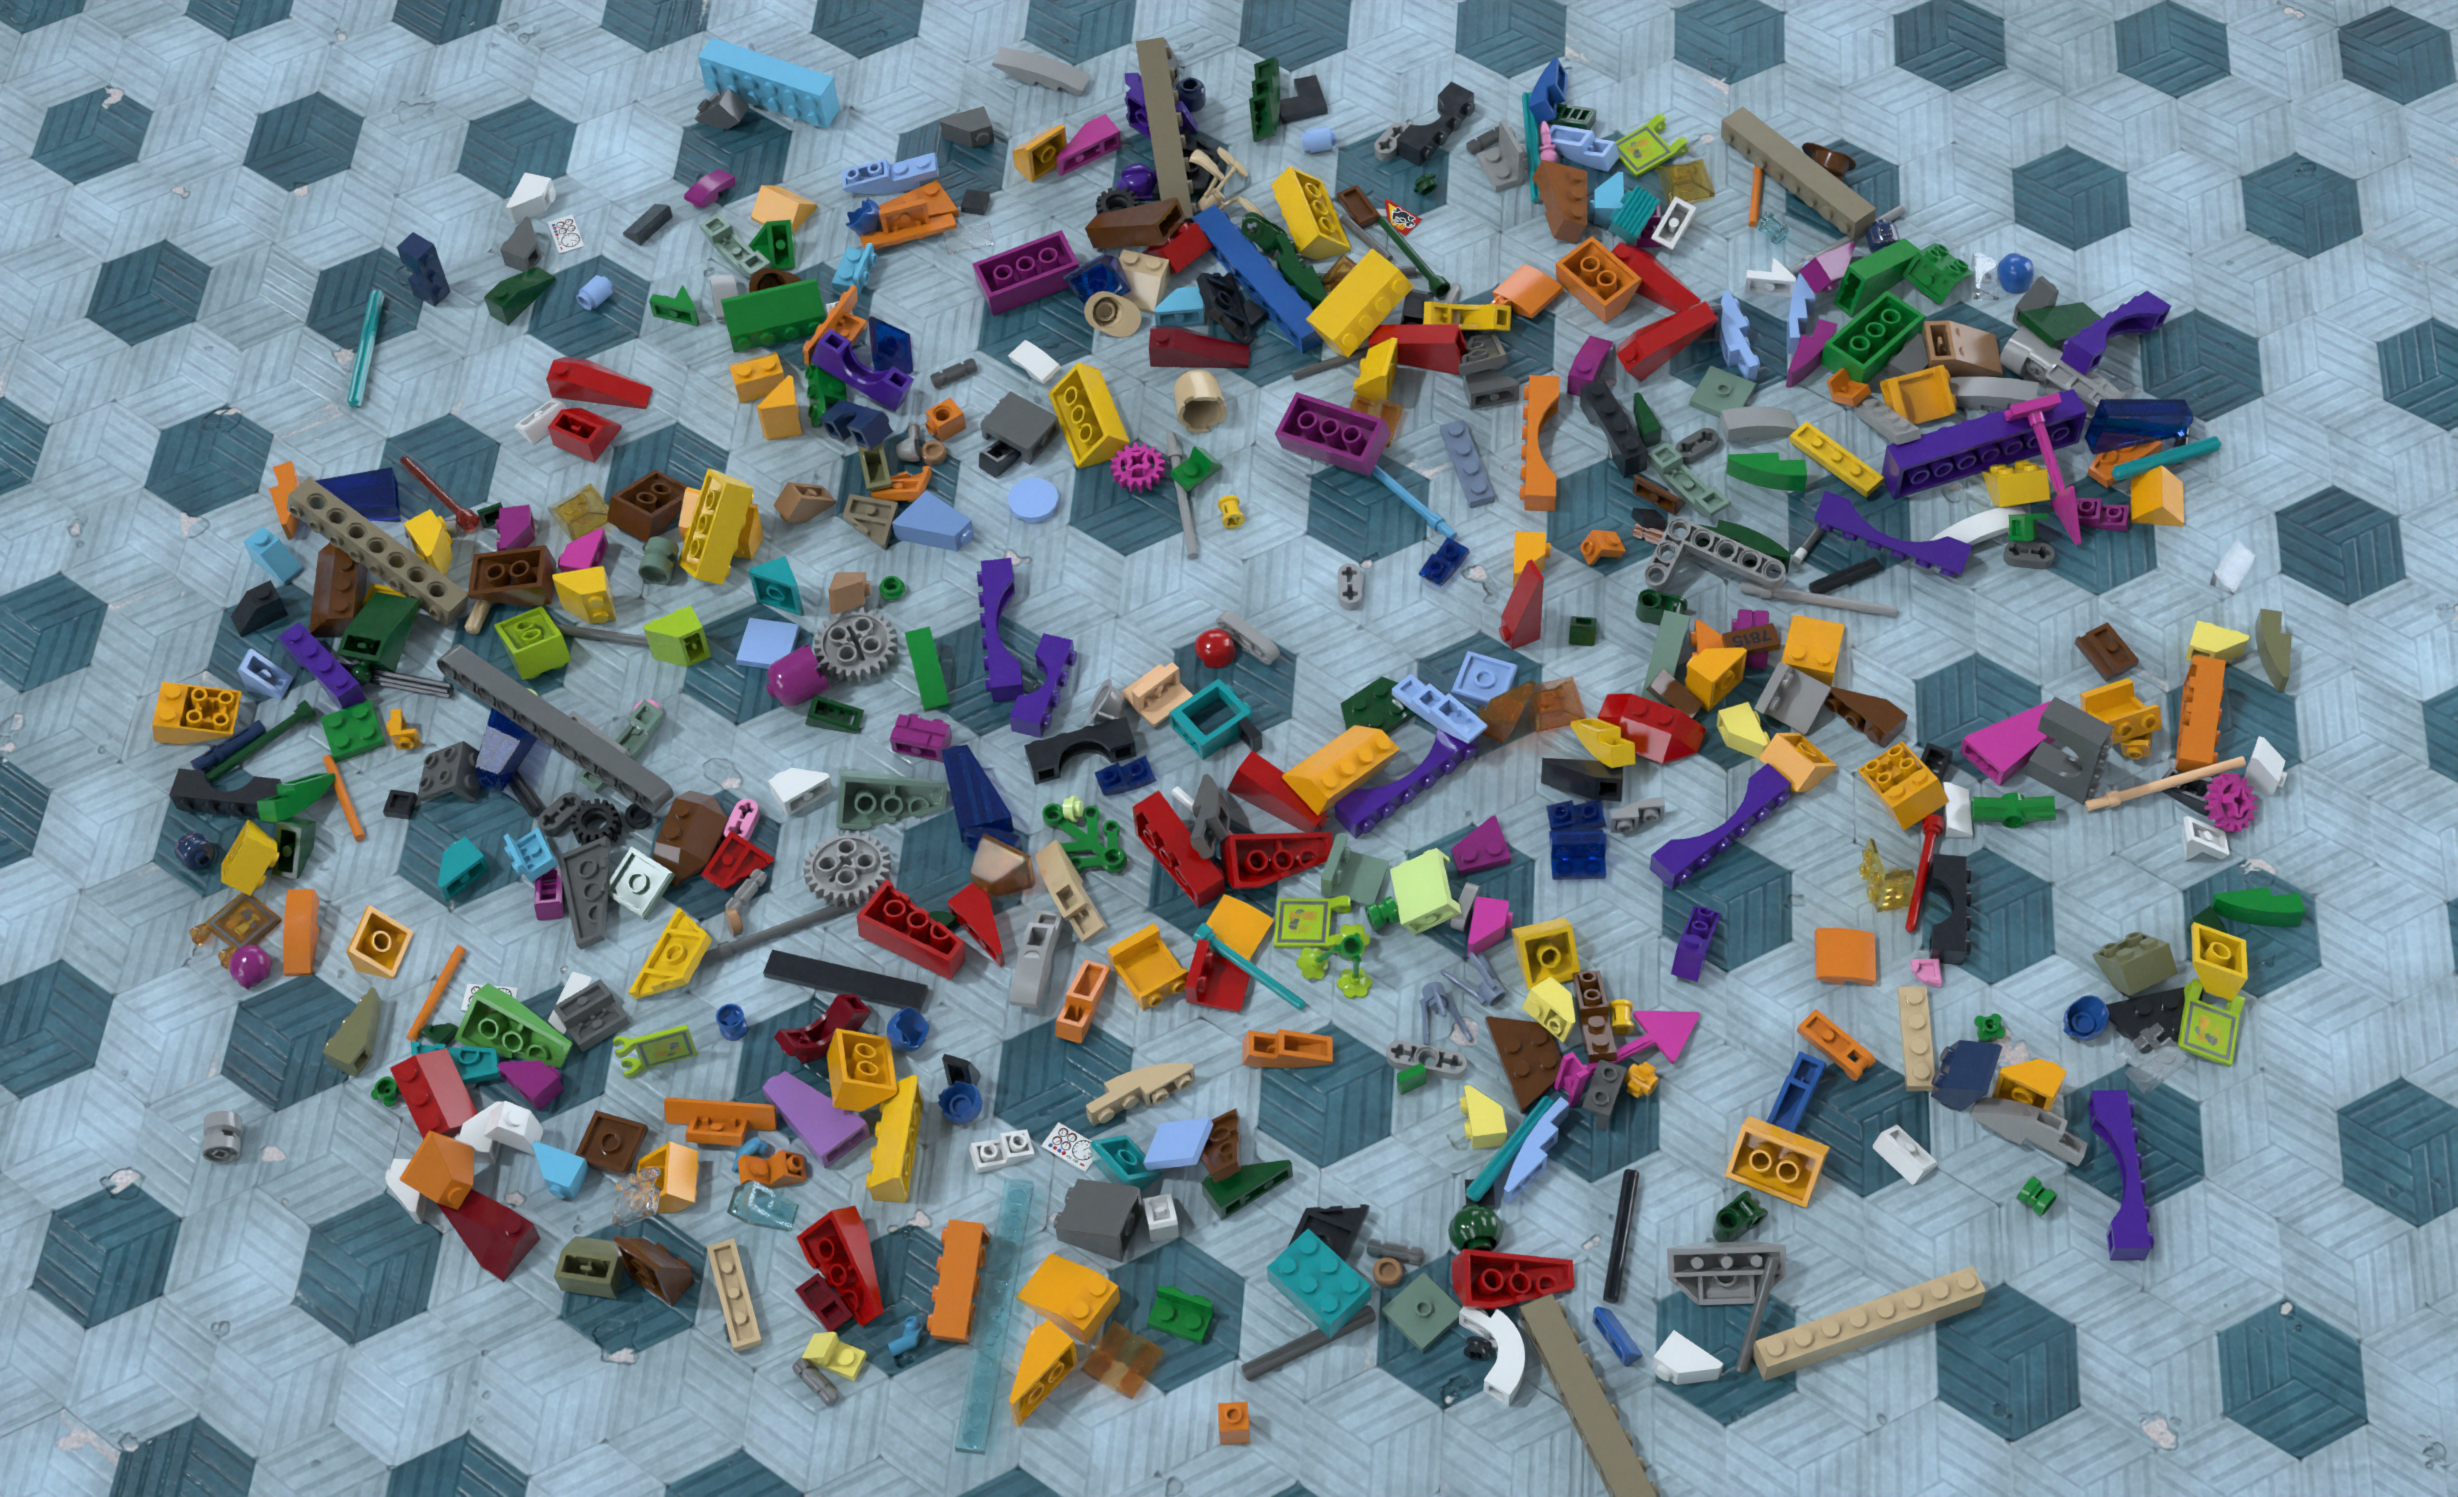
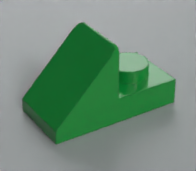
[649,285,699,327]
[1170,446,1223,492]

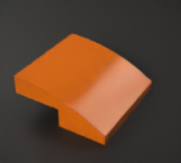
[1492,264,1564,319]
[1814,928,1876,986]

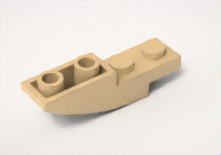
[1035,840,1107,943]
[1086,1063,1195,1127]

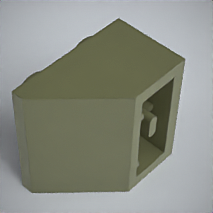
[2093,932,2178,996]
[554,1236,625,1299]

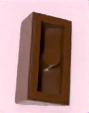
[1633,475,1685,516]
[1646,669,1703,718]

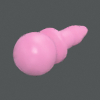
[1539,121,1558,163]

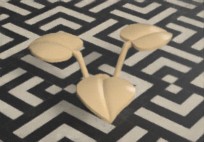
[1189,147,1266,219]

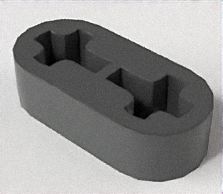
[1675,428,1718,465]
[2003,541,2055,569]
[538,792,583,837]

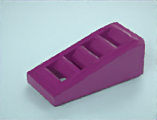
[534,867,564,921]

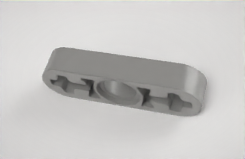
[1216,610,1280,665]
[1387,1040,1467,1080]

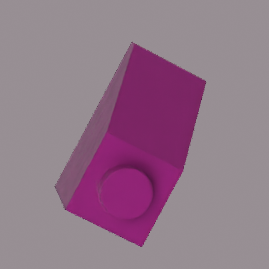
[497,1060,564,1112]

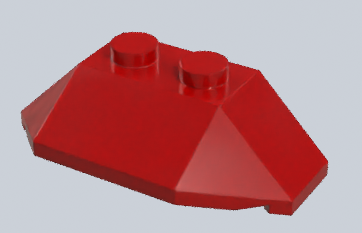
[1597,693,1707,765]

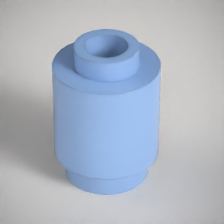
[1301,126,1336,153]
[577,275,613,311]

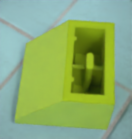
[643,605,711,667]

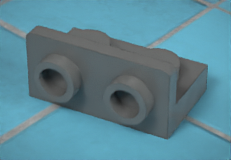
[1582,1060,1627,1131]

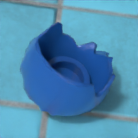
[846,197,881,235]
[1997,253,2034,293]
[2063,995,2109,1041]
[886,1007,929,1053]
[938,1081,983,1124]

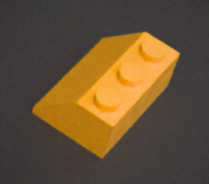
[679,487,764,560]
[827,1028,897,1112]
[1725,1116,1830,1208]

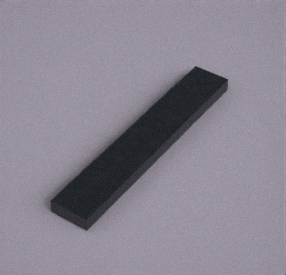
[763,949,929,1013]

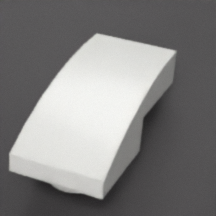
[1008,340,1061,384]
[969,1129,1035,1173]

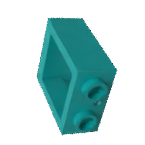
[1169,679,1253,760]

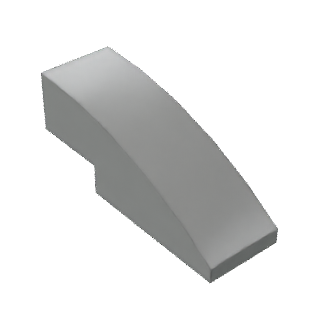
[1719,407,1798,443]

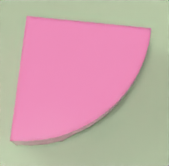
[1910,959,1942,988]

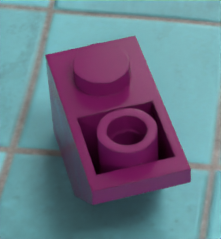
[496,504,535,551]

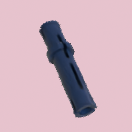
[190,720,267,772]

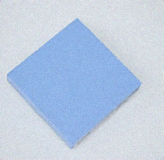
[736,618,800,669]
[1451,651,1518,711]
[1143,1117,1213,1170]

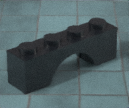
[1397,81,1475,167]
[1579,379,1648,478]
[1024,717,1137,785]
[169,768,282,819]
[1929,854,1971,965]

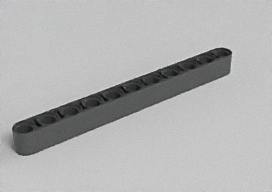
[436,644,674,814]

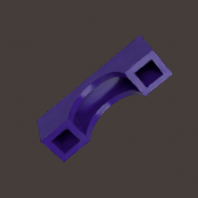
[811,328,914,412]
[278,622,366,710]
[1009,633,1077,738]

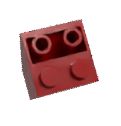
[1142,222,1212,275]
[548,407,622,463]

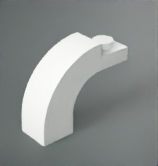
[1459,1306,1525,1406]

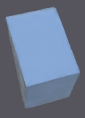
[237,649,294,699]

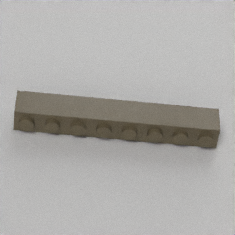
[1136,37,1197,224]
[1721,106,1876,240]
[1519,1294,1660,1497]

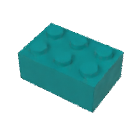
[1267,1229,1371,1339]

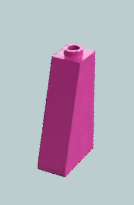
[1960,701,2055,786]

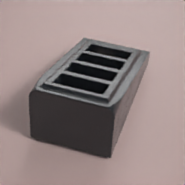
[979,440,1021,478]
[1920,742,1953,783]
[2162,767,2212,816]
[942,1054,981,1087]

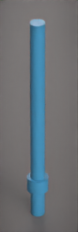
[1371,465,1457,541]

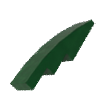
[1249,57,1280,143]

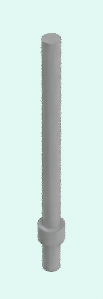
[1788,205,1906,276]
[1166,432,1198,559]
[1740,581,1898,617]

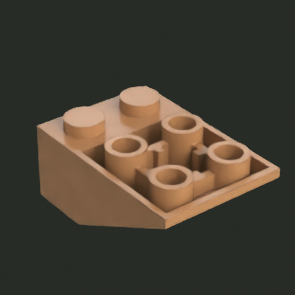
[1922,320,2003,378]

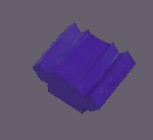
[1124,72,1198,140]

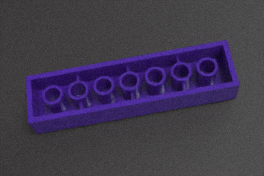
[1881,389,2087,500]

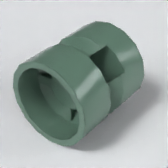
[638,536,679,585]

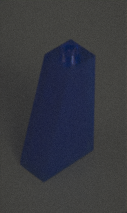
[2084,399,2194,454]
[315,467,401,522]
[475,708,538,791]
[941,744,1014,843]

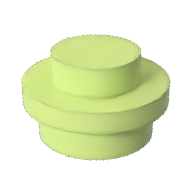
[1063,795,1084,822]

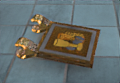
[189,892,282,969]

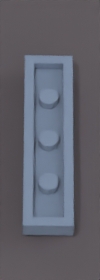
[1440,419,1494,508]

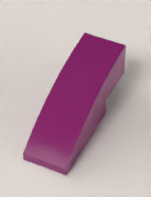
[1786,319,1838,388]

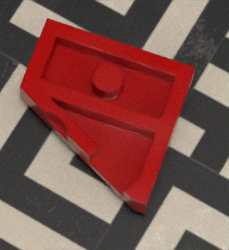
[701,831,775,891]

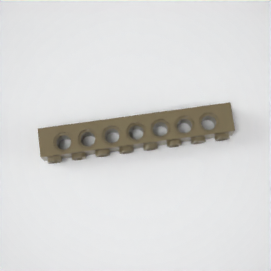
[287,477,468,626]

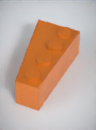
[2175,655,2226,773]
[927,1219,991,1344]

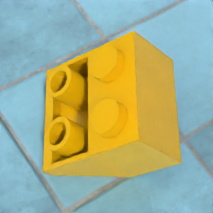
[1982,460,2050,507]

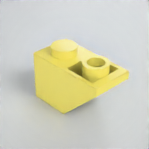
[2185,620,2250,661]
[1717,702,1770,759]
[1522,977,1576,1043]
[1459,1085,1507,1149]

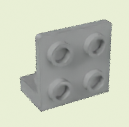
[1477,120,1526,193]
[1754,662,1831,734]

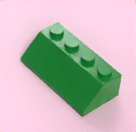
[721,278,826,352]

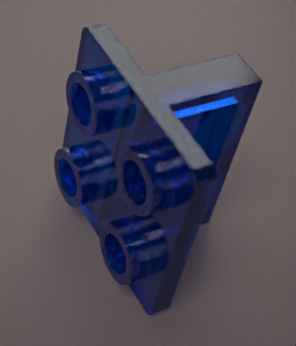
[1549,829,1607,880]

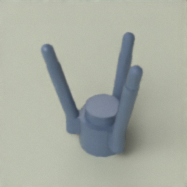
[1440,952,1507,1006]
[1419,982,1473,1046]

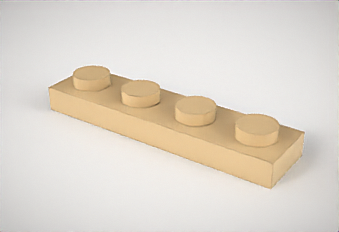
[1897,986,1935,1091]
[706,1238,763,1353]

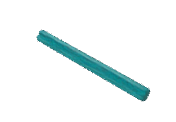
[1522,92,1542,203]
[347,289,384,408]

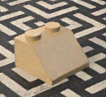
[1111,249,1171,314]

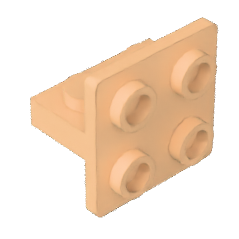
[1121,662,1193,727]

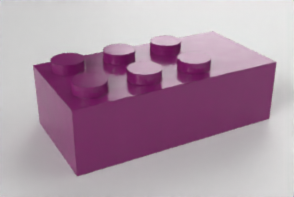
[972,230,1083,316]
[1275,392,1391,477]

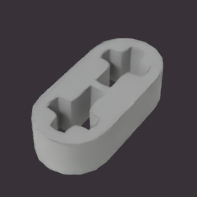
[1374,123,1407,161]
[1338,563,1362,611]
[1450,882,1481,932]

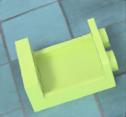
[1390,848,1462,935]

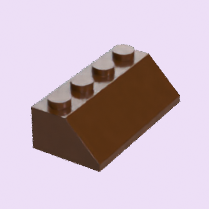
[309,538,368,638]

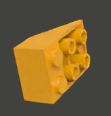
[152,682,242,745]
[1857,741,1950,831]

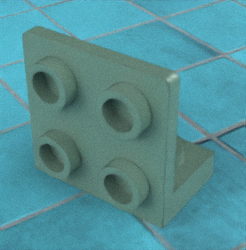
[1321,834,1389,906]

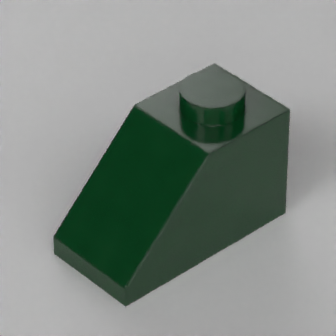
[272,817,316,880]

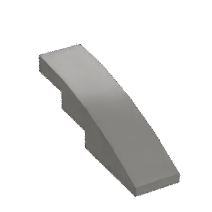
[991,47,1090,97]
[1949,377,2039,411]

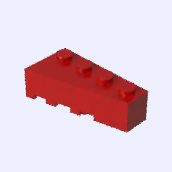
[1132,790,1225,909]
[857,879,966,980]

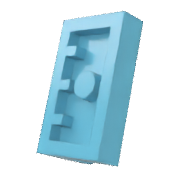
[831,243,877,294]

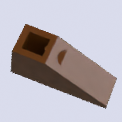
[1824,686,1908,748]

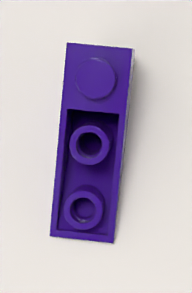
[1671,906,1721,982]

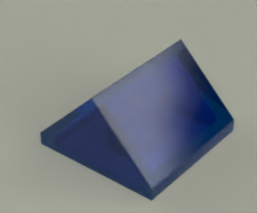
[1063,254,1131,305]
[868,316,913,374]

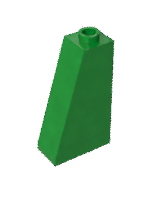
[1834,238,1921,317]

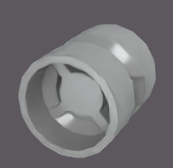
[202,1111,242,1163]

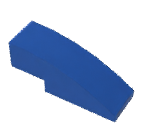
[1528,57,1568,125]
[1767,1051,1827,1133]

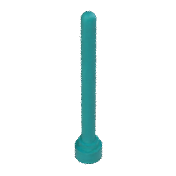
[1192,923,1306,1010]

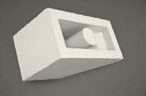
[506,173,556,224]
[1651,196,1696,250]
[2244,736,2287,796]
[768,768,834,816]
[455,1101,502,1165]
[484,1101,544,1156]
[385,1159,428,1224]
[1652,1330,1723,1385]

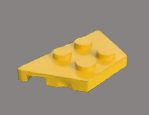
[628,908,712,999]

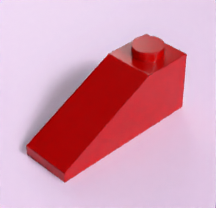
[947,882,1005,967]

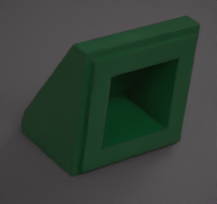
[477,502,503,528]
[1569,616,1597,646]
[2186,906,2227,934]

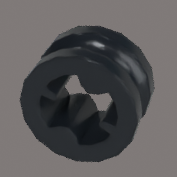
[1463,1336,1492,1362]

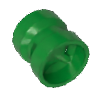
[1365,896,1400,931]
[2016,1176,2058,1217]

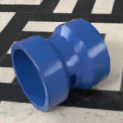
[716,1003,748,1041]

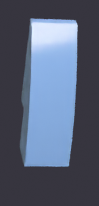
[1541,124,1620,172]

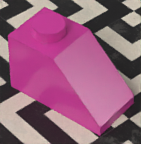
[558,528,609,573]
[1467,896,1513,957]

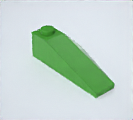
[454,983,573,1068]

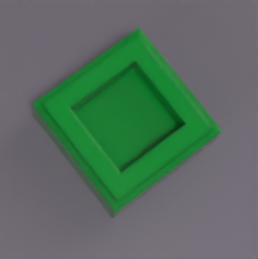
[1397,1063,1427,1095]

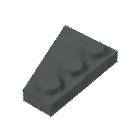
[1458,331,1508,376]

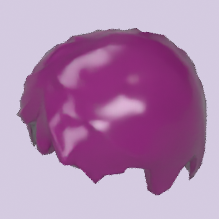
[229,945,273,990]

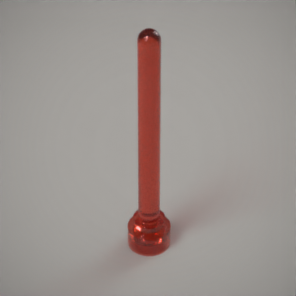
[400,456,480,532]

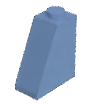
[892,490,974,551]

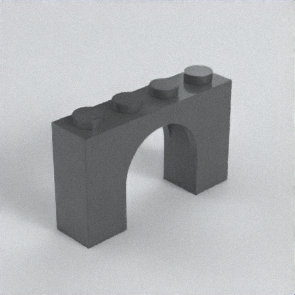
[2025,696,2114,805]

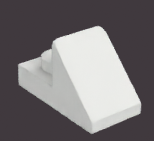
[1745,258,1796,297]
[2181,816,2230,860]
[1143,1193,1179,1242]

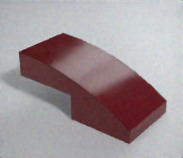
[795,1273,853,1332]

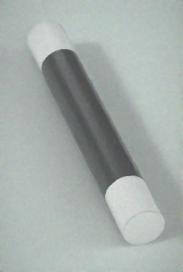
[1792,523,1824,564]

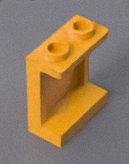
[1879,365,1957,425]
[2080,678,2162,744]
[1107,923,1189,1011]

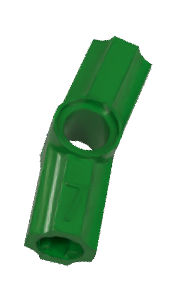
[1971,793,2056,828]

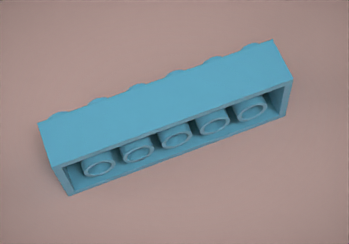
[698,37,840,129]

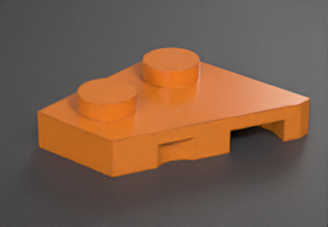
[871,466,932,502]

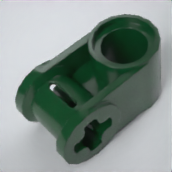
[1241,212,1288,255]
[1635,589,1688,626]
[1712,1191,1768,1242]

